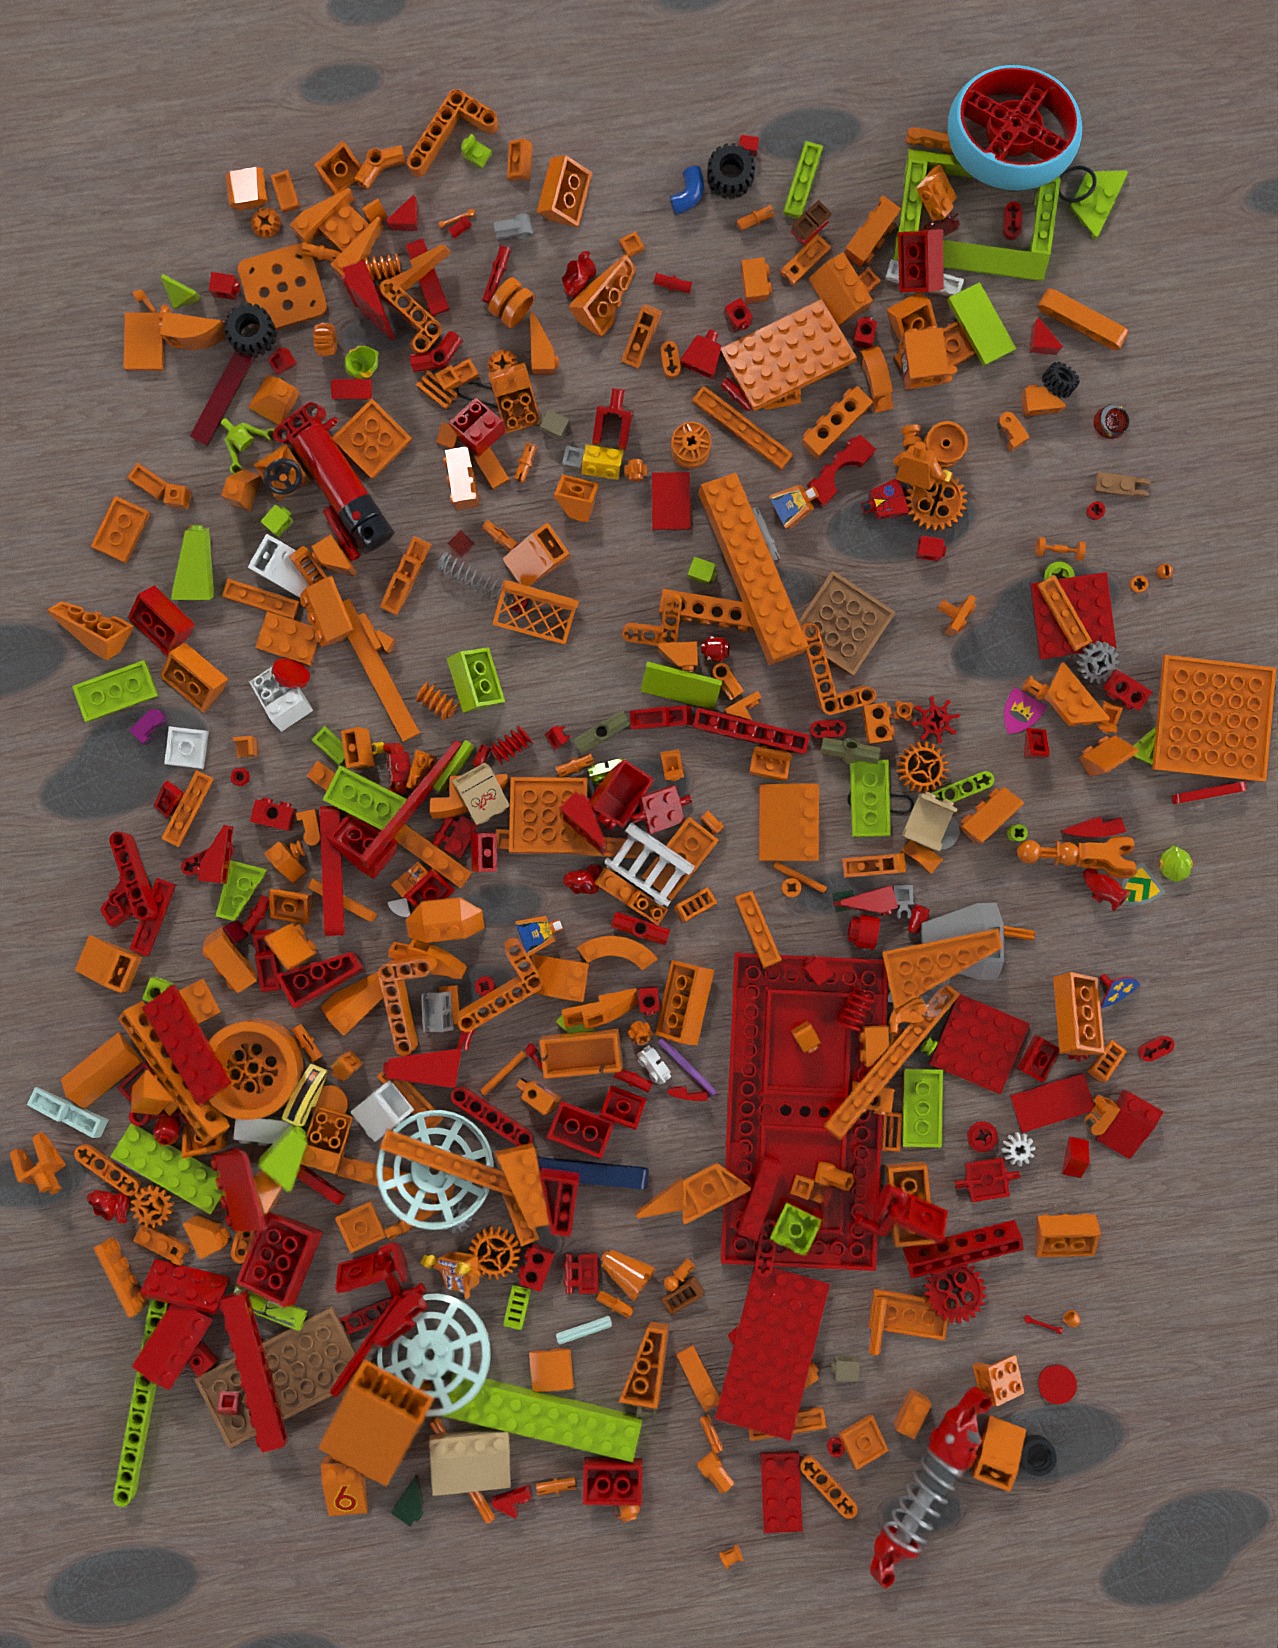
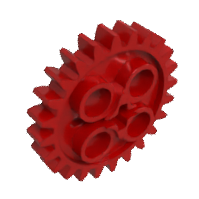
[923,1264,987,1324]

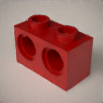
[1103,669,1153,711]
[517,1243,555,1292]

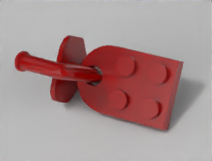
[854,1183,948,1244]
[335,1242,426,1298]

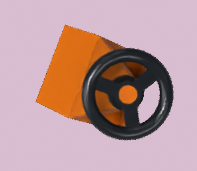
[254,444,311,501]

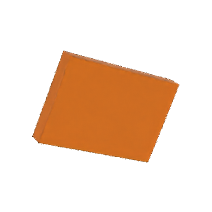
[124,312,164,371]
[90,496,151,564]

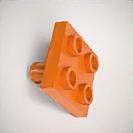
[937,594,977,637]

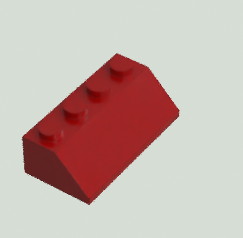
[131,1304,213,1390]

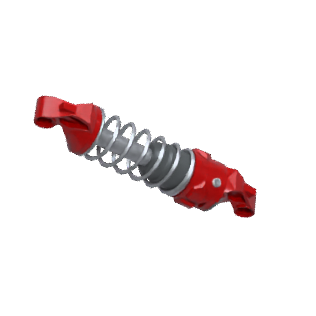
[870,1386,992,1588]

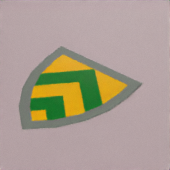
[1122,862,1166,905]

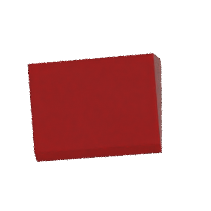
[404,869,455,907]
[1017,1035,1060,1083]
[600,1085,646,1130]

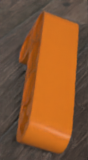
[377,279,442,354]

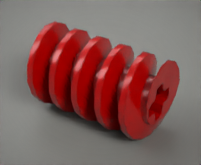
[491,726,533,765]
[838,987,874,1031]

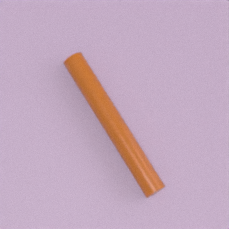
[772,861,827,894]
[480,1050,527,1095]

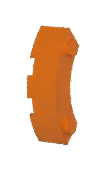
[577,935,658,971]

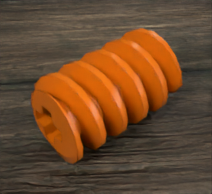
[364,254,403,282]
[416,681,460,721]

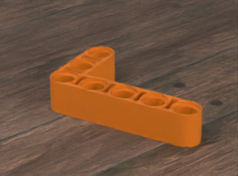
[407,89,498,177]
[801,622,876,715]
[456,938,543,1032]
[378,955,437,1056]

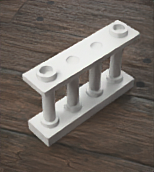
[604,823,695,906]

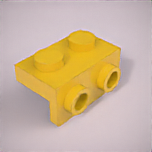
[582,445,623,480]

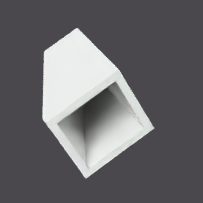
[351,1080,414,1142]

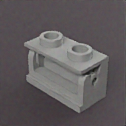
[421,991,454,1032]

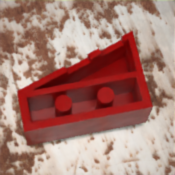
[539,1168,580,1237]

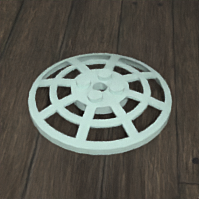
[377,1110,494,1229]
[377,1294,490,1416]

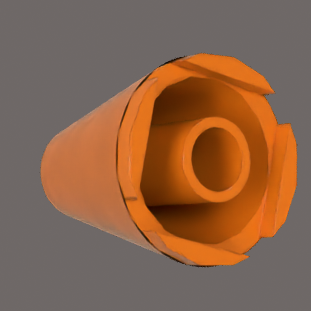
[600,1249,656,1301]

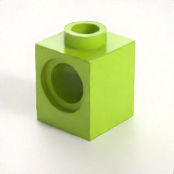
[260,504,294,538]
[687,557,718,585]
[142,976,174,1003]

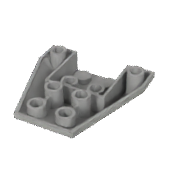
[921,903,1004,980]

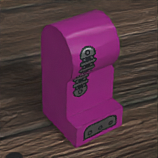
[129,709,167,745]

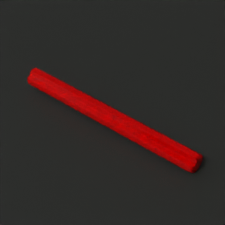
[330,1295,403,1397]

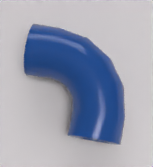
[670,166,704,215]

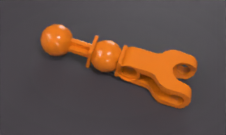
[1017,836,1137,878]

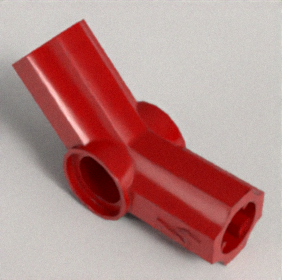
[410,330,463,373]

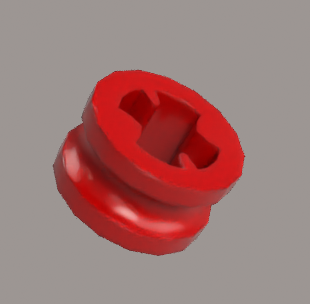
[1086,501,1106,520]
[827,1437,845,1458]

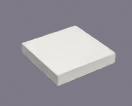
[164,726,209,769]

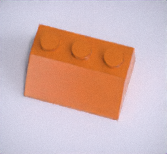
[537,155,592,227]
[808,252,873,327]
[300,576,354,647]
[160,642,228,713]
[959,787,1024,844]
[1035,1213,1101,1258]

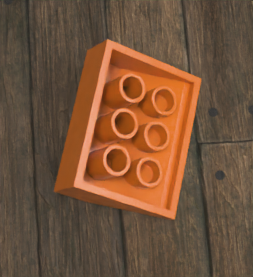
[759,784,819,861]

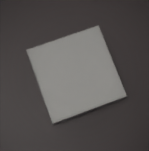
[562,445,585,470]

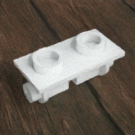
[636,1045,671,1085]

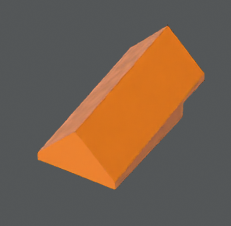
[61,1031,143,1109]

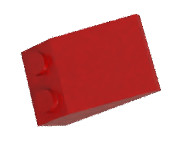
[559,791,606,856]
[327,814,398,879]
[1095,1089,1164,1159]

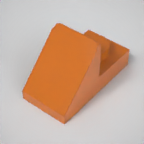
[724,691,761,721]

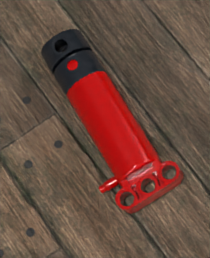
[273,402,395,553]

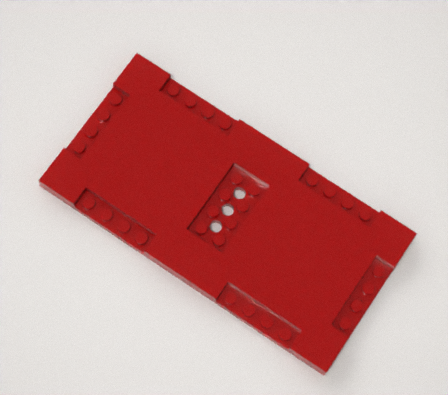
[720,952,888,1271]

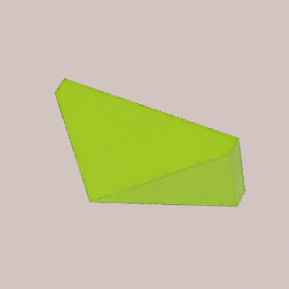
[161,274,201,309]

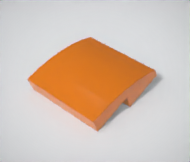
[529,1348,574,1392]

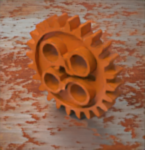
[905,473,967,532]

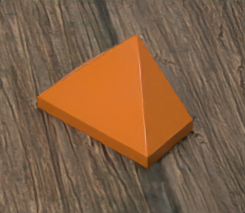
[901,840,943,874]

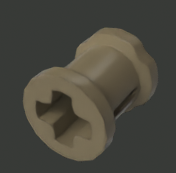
[636,1406,657,1421]

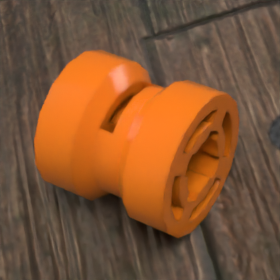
[901,424,922,449]

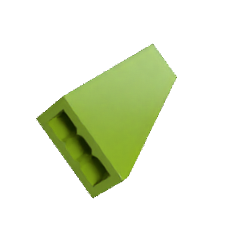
[171,525,214,600]

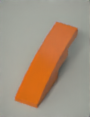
[380,536,432,615]

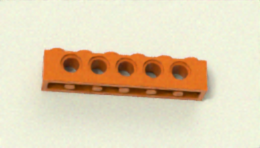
[659,589,754,632]

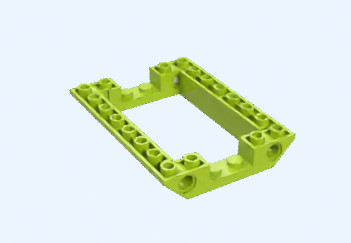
[893,149,1061,281]

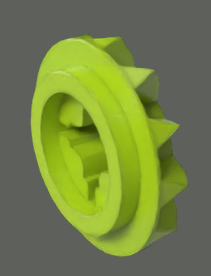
[1043,562,1075,580]

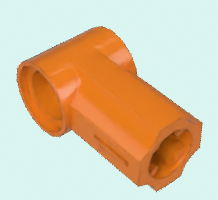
[712,663,744,701]
[814,1162,854,1191]
[697,1451,734,1494]

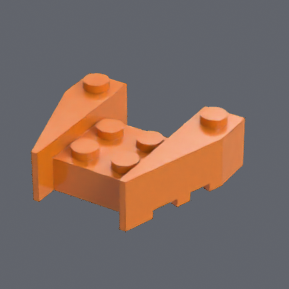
[290,188,383,279]

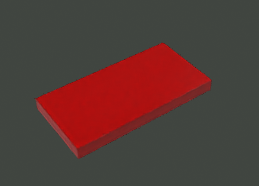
[1009,1072,1095,1133]

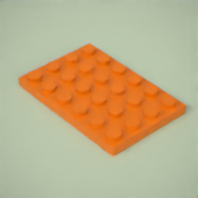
[720,299,857,411]

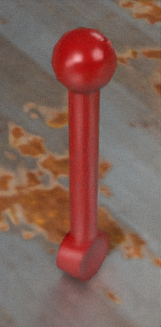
[1024,1315,1063,1334]

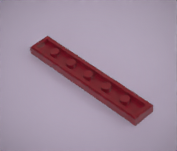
[190,350,255,446]

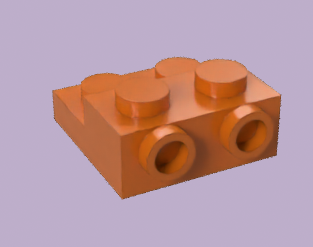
[916,164,957,221]

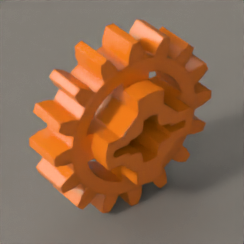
[131,1185,175,1228]

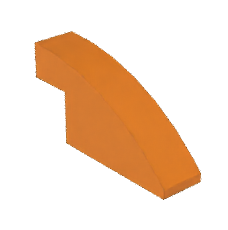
[430,774,509,819]

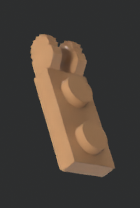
[1094,472,1151,498]

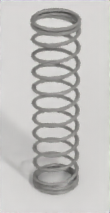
[436,552,515,606]

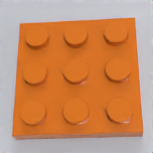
[332,399,413,480]

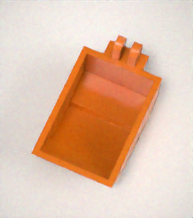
[158,305,226,350]

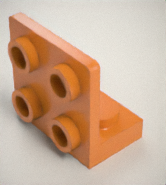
[972,1355,1024,1407]

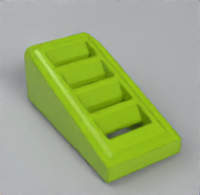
[503,1284,531,1330]

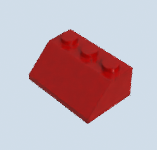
[898,229,944,292]
[128,585,195,657]
[546,1101,615,1159]
[583,1457,642,1506]

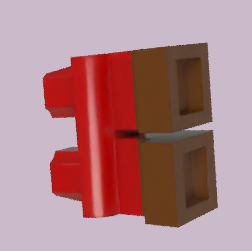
[791,200,832,246]

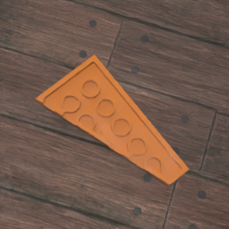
[882,929,1003,1009]

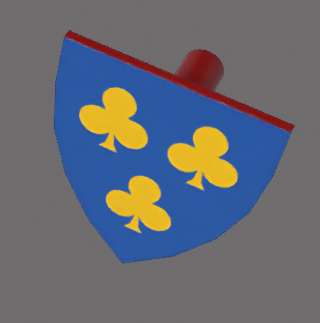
[1099,974,1140,1008]

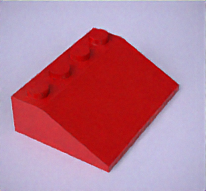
[341,260,396,341]
[210,1147,266,1231]
[236,1211,323,1308]

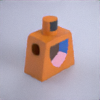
[516,1078,562,1115]

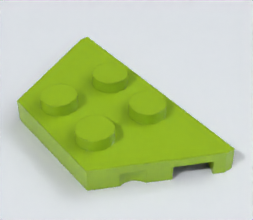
[1069,171,1128,240]

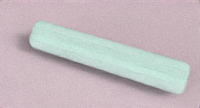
[556,1316,612,1344]

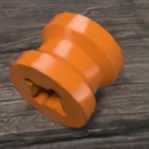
[781,878,801,897]

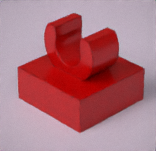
[544,725,571,751]

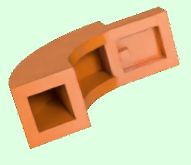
[860,346,893,413]

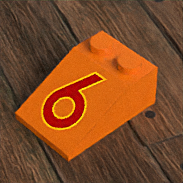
[321,1456,368,1516]

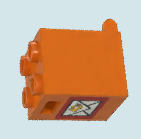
[898,326,957,390]

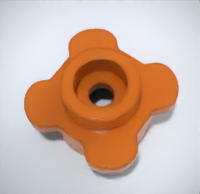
[893,701,914,721]

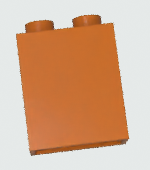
[318,1360,434,1487]

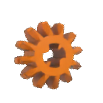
[313,323,338,356]

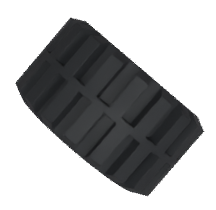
[707,143,755,199]
[224,303,277,358]

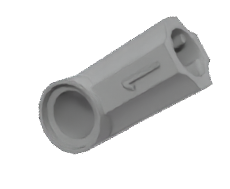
[494,214,533,240]

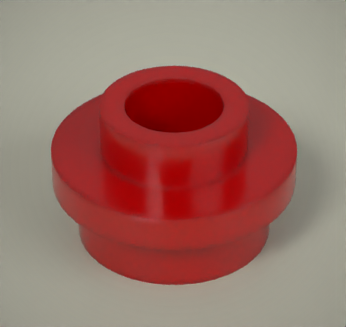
[230,767,250,787]

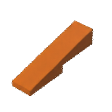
[384,243,451,300]

